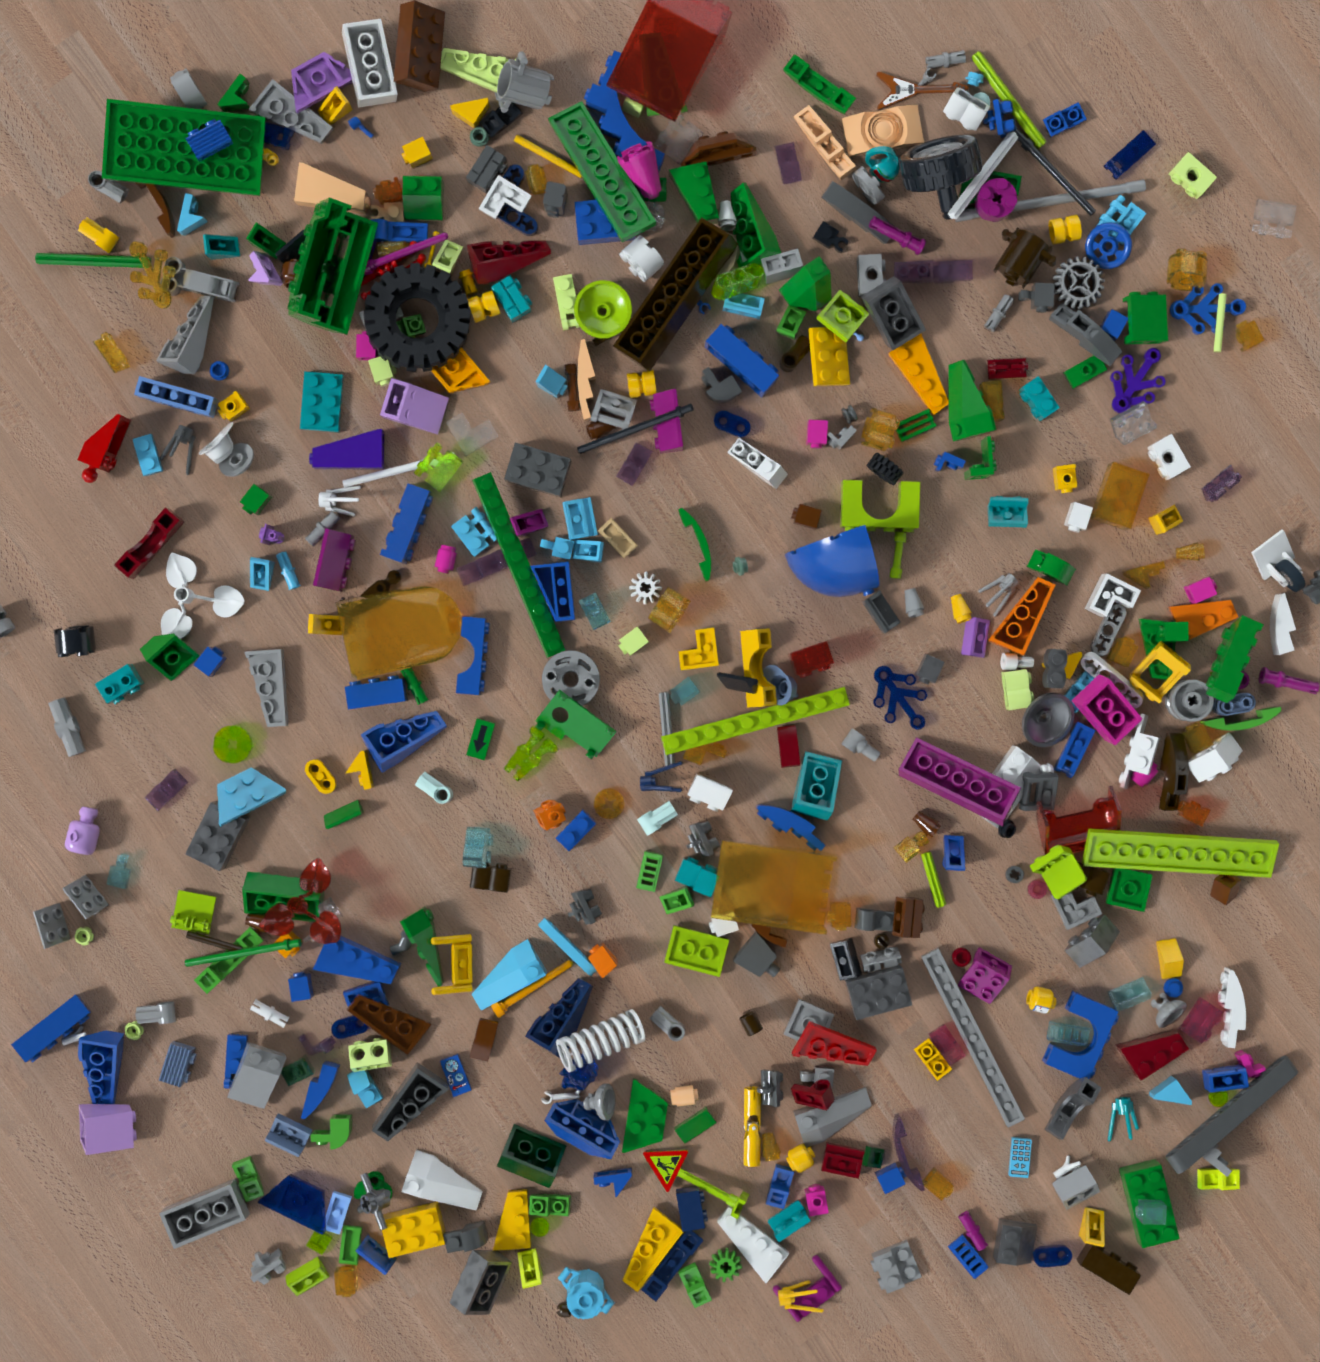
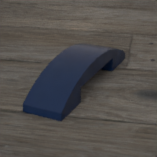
[641,1231,703,1302]

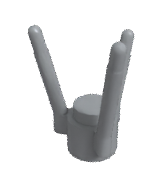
[978,573,1019,617]

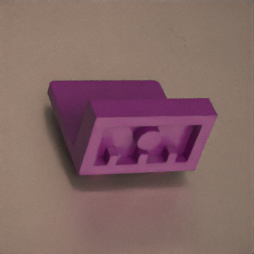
[958,947,1012,1004]

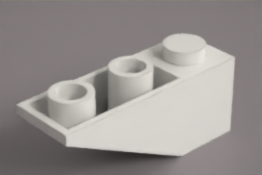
[727,438,788,489]

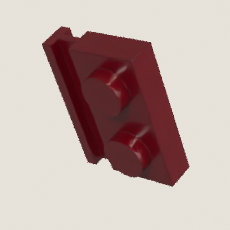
[821,1142,864,1179]

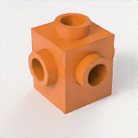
[533,800,566,831]

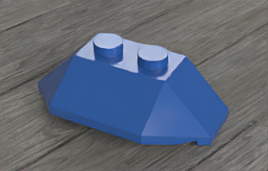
[544,1099,620,1159]

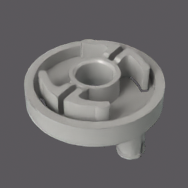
[542,651,600,706]

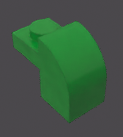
[1027,549,1076,586]

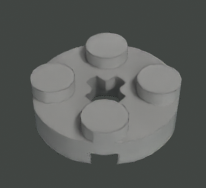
[852,166,885,205]

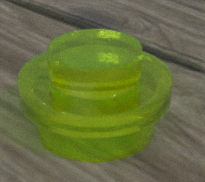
[1208,1091,1228,1107]
[530,1217,549,1237]

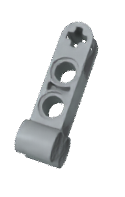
[160,257,240,302]

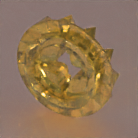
[594,788,624,819]

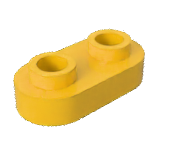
[305,759,337,794]

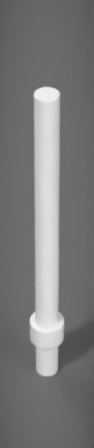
[342,452,456,488]

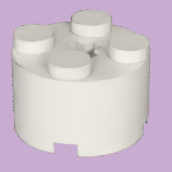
[619,235,664,282]

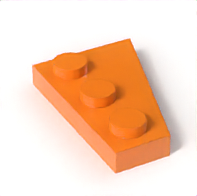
[1168,600,1239,640]

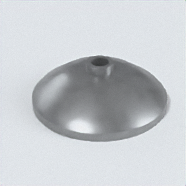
[1022,693,1074,747]

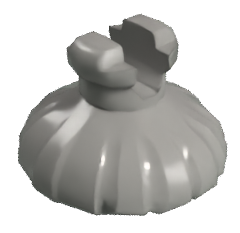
[1151,993,1187,1028]
[583,1083,615,1120]

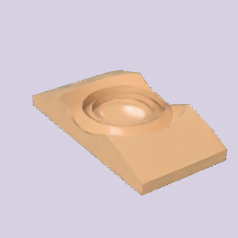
[842,105,924,157]

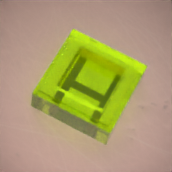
[306,1228,333,1255]

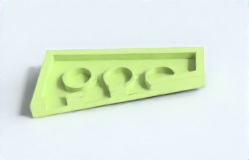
[440,48,516,93]

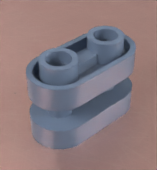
[1212,693,1256,716]

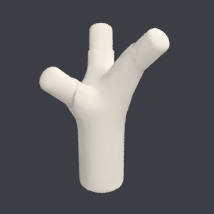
[61,1026,87,1045]
[1053,1156,1081,1178]

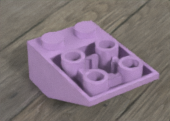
[380,378,449,435]

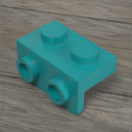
[987,496,1029,528]

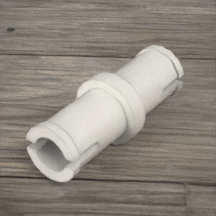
[250,999,290,1028]

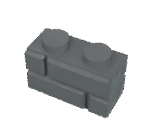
[466,145,508,194]
[543,181,568,218]

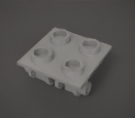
[62,875,109,919]
[33,903,71,949]

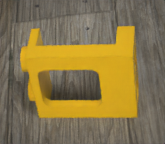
[1129,641,1191,703]

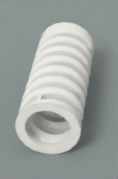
[556,1009,645,1072]

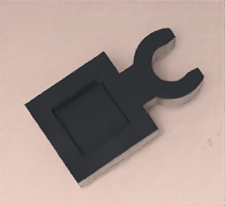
[812,221,849,253]

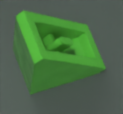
[659,885,695,914]

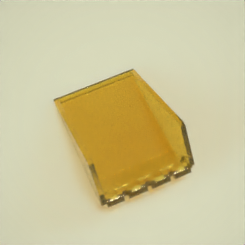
[711,840,838,935]

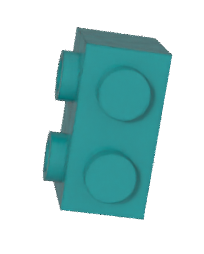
[1019,376,1060,421]
[95,664,145,705]

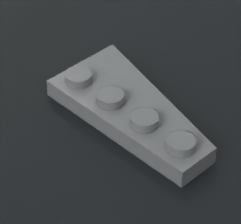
[249,79,334,144]
[245,649,288,727]

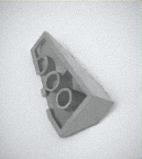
[156,296,214,374]
[793,1087,872,1147]

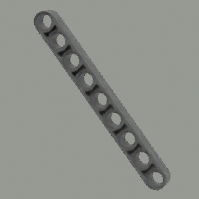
[1165,1055,1299,1174]

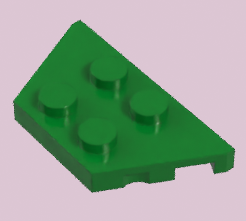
[622,1078,668,1153]

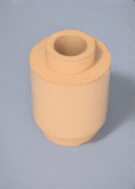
[670,1085,699,1107]

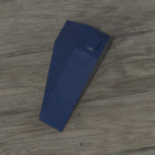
[525,978,593,1058]

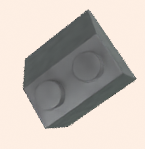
[993,1218,1037,1266]

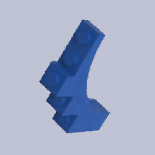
[584,50,665,172]

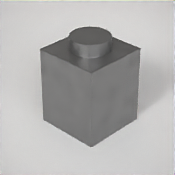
[915,654,944,685]

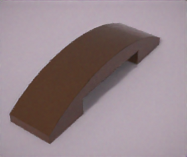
[136,183,175,238]

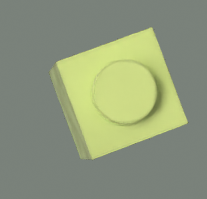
[618,627,649,656]

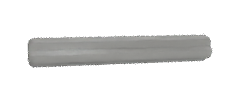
[659,692,675,766]

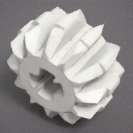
[629,572,662,605]

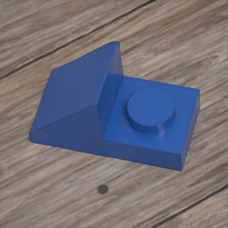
[942,835,966,871]
[593,1167,632,1197]

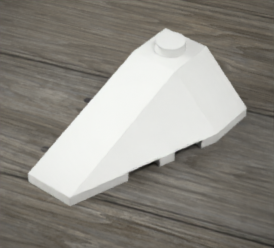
[401,1150,483,1210]

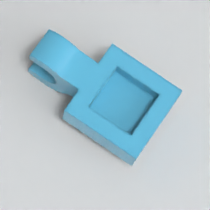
[540,537,574,560]

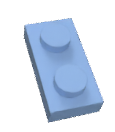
[322,1191,352,1235]

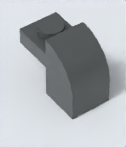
[701,367,742,403]
[443,1220,489,1253]

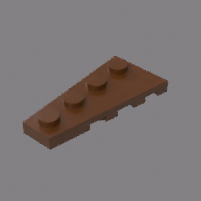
[347,994,432,1055]

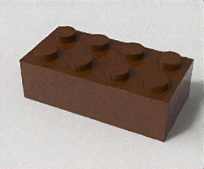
[394,0,445,92]

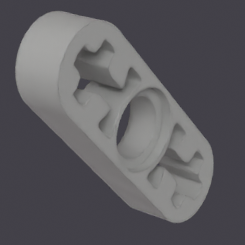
[1090,604,1126,656]

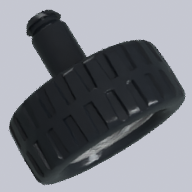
[899,135,982,220]

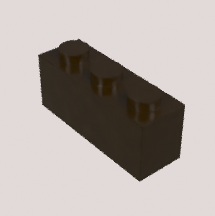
[1076,1243,1141,1295]

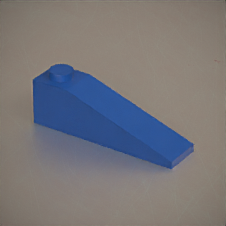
[78,1030,124,1104]

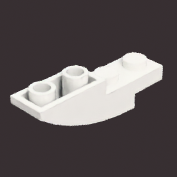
[1218,967,1246,1048]

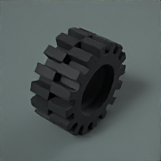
[866,453,904,486]

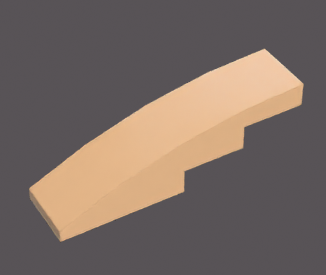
[794,105,856,180]
[577,339,596,422]

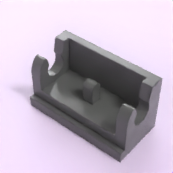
[862,590,901,634]

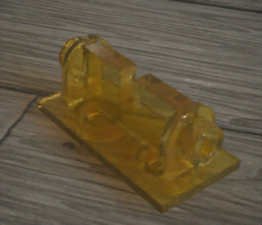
[93,332,130,373]

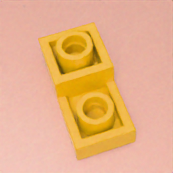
[913,1038,952,1081]

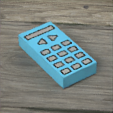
[1008,1137,1032,1178]

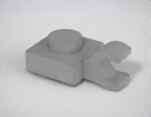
[800,1066,834,1088]

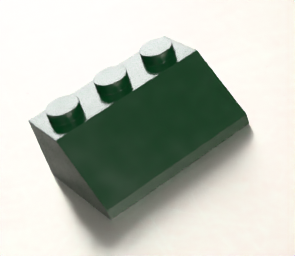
[497,1124,567,1188]

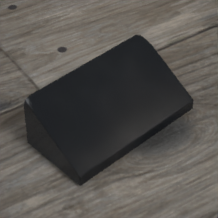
[275,229,306,264]
[717,672,758,694]
[830,938,862,981]

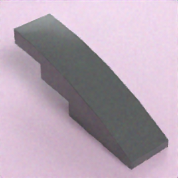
[821,181,894,244]

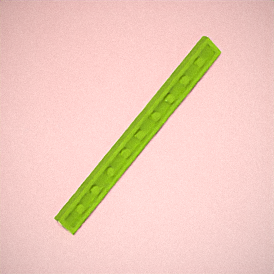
[661,687,850,755]

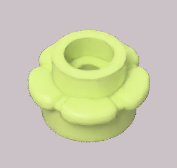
[75,927,94,946]
[125,1021,144,1040]

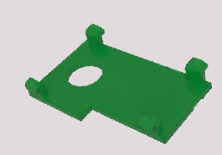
[535,689,617,760]

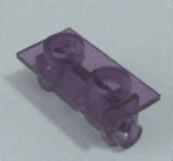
[1201,465,1242,502]

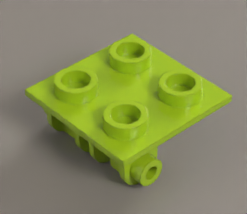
[170,890,216,935]

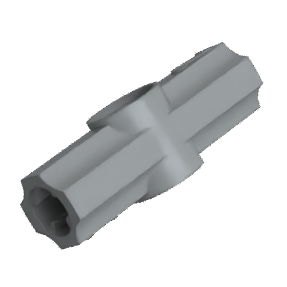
[48,697,86,757]

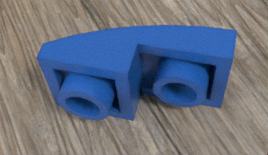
[1043,102,1087,137]

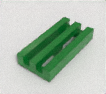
[893,409,937,442]

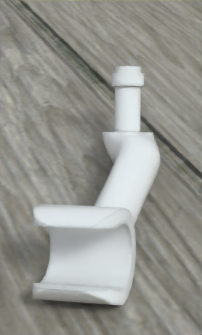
[541,1085,582,1104]

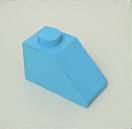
[535,365,568,398]

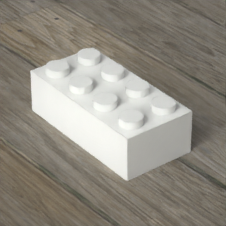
[342,19,398,108]

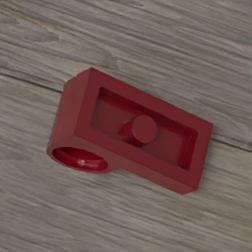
[791,1079,835,1111]

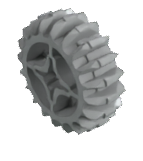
[1053,256,1105,309]

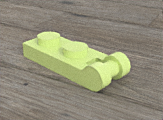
[553,274,579,330]

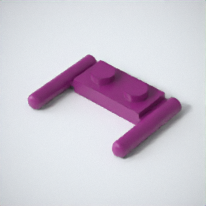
[773,1255,842,1322]

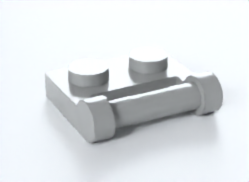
[590,389,637,430]

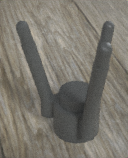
[160,425,196,475]

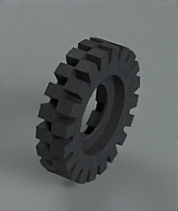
[364,263,470,372]

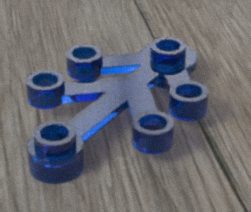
[873,666,927,730]

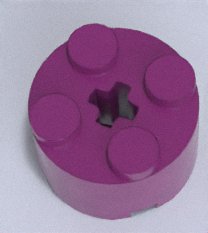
[975,178,1017,222]

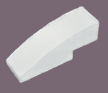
[1270,593,1296,655]

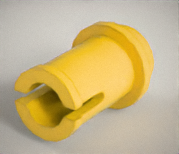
[459,269,478,295]

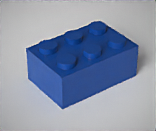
[574,200,636,245]

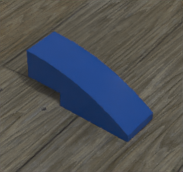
[301,1061,340,1119]

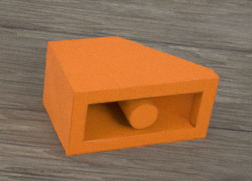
[588,943,618,978]

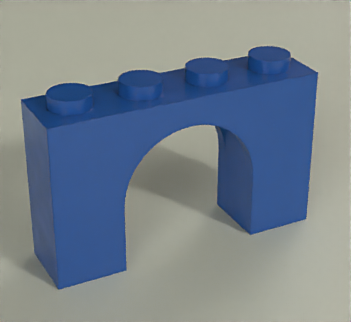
[1042,990,1119,1079]

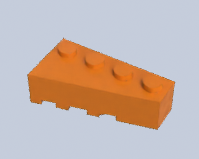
[988,577,1056,656]

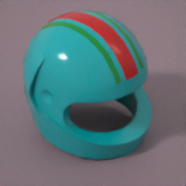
[865,146,900,183]

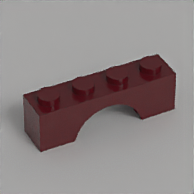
[114,507,185,579]

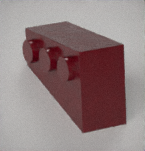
[1115,1029,1189,1081]

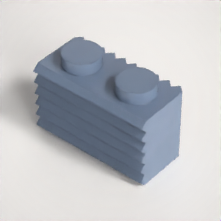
[159,1041,197,1087]

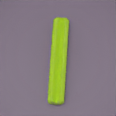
[921,852,946,908]

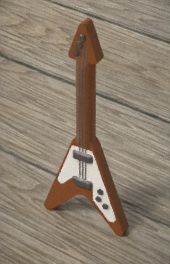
[877,72,969,110]

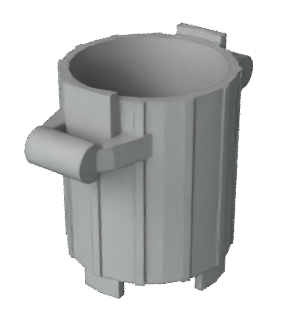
[495,51,554,113]

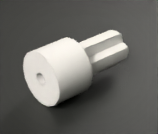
[1000,653,1034,670]

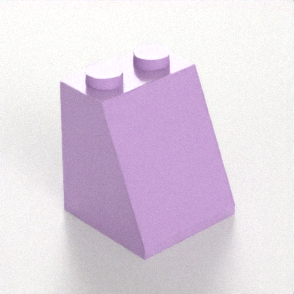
[79,1104,137,1155]

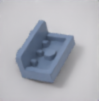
[265,1113,312,1157]

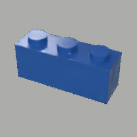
[345,675,407,710]

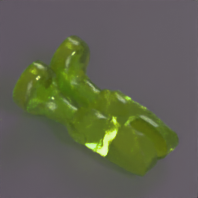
[503,725,559,782]

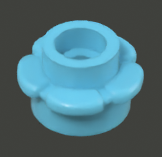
[965,72,984,87]

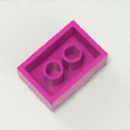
[1071,674,1142,745]

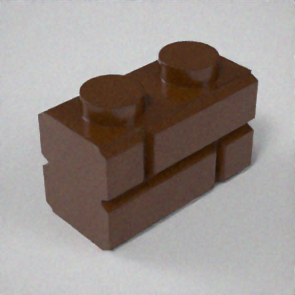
[892,896,925,938]

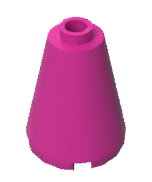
[617,141,661,200]

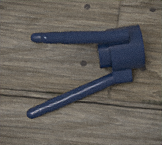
[640,761,683,792]

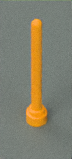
[491,960,573,1018]

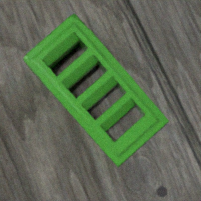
[636,850,663,892]

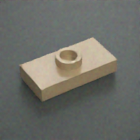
[598,518,638,558]

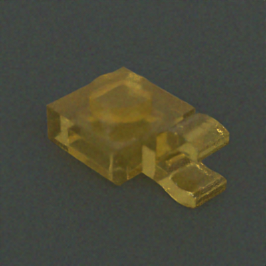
[893,831,929,863]

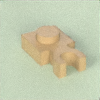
[371,202,405,222]

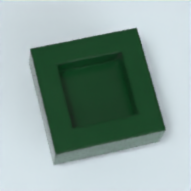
[862,1146,885,1169]

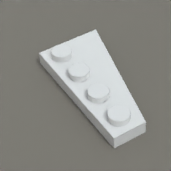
[717,1205,789,1283]

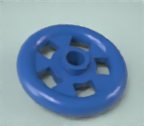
[1085,222,1132,269]

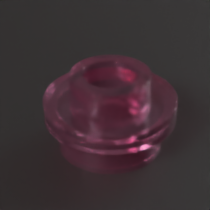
[1027,880,1047,899]

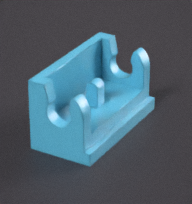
[722,289,765,319]

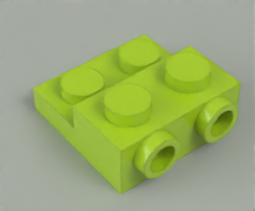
[816,290,870,343]

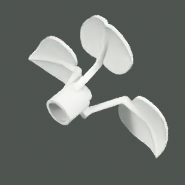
[161,553,245,639]

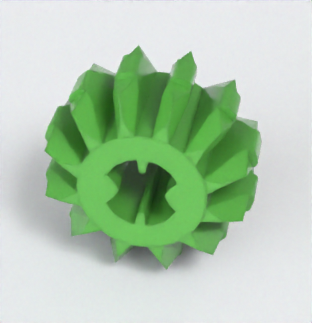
[709,1248,742,1282]

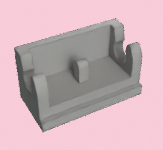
[761,249,803,284]

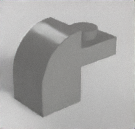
[170,68,208,109]

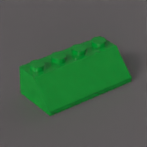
[242,872,324,923]

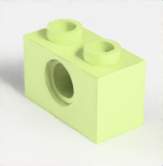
[1169,152,1217,199]

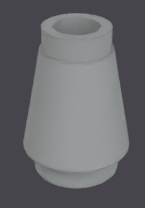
[904,588,925,618]

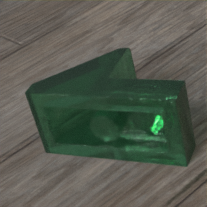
[281,1054,315,1086]

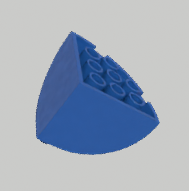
[785,525,879,597]

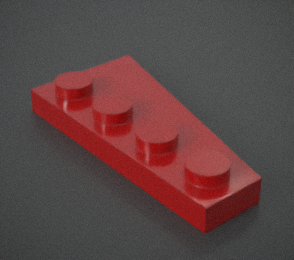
[791,1021,877,1066]

